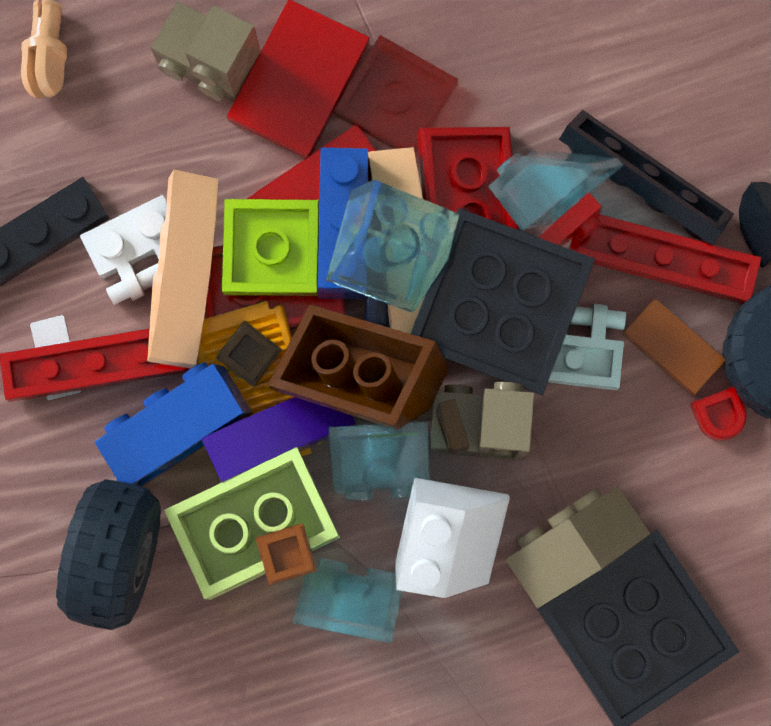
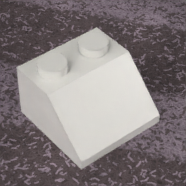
[395,478,510,598]

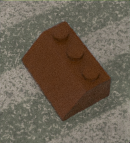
[268,305,449,430]

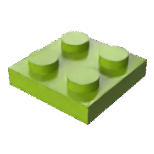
[222,199,319,296]

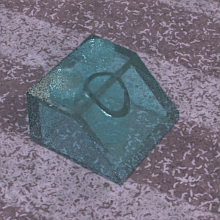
[488,151,623,232]
[326,180,459,312]
[329,422,430,502]
[293,558,402,643]

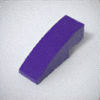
[201,397,357,482]

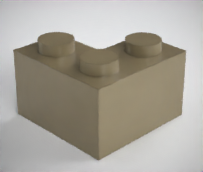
[151,1,261,102]
[429,382,534,461]
[505,486,650,609]

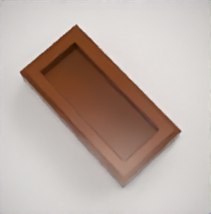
[622,298,725,396]

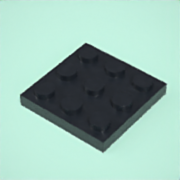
[411,208,595,396]
[536,530,739,726]

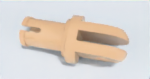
[21,0,67,99]

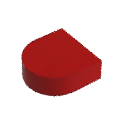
[690,387,747,441]

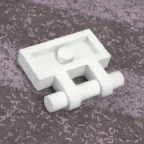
[80,195,167,305]

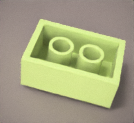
[164,447,340,600]

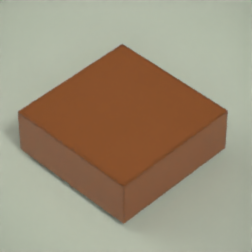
[256,523,318,586]

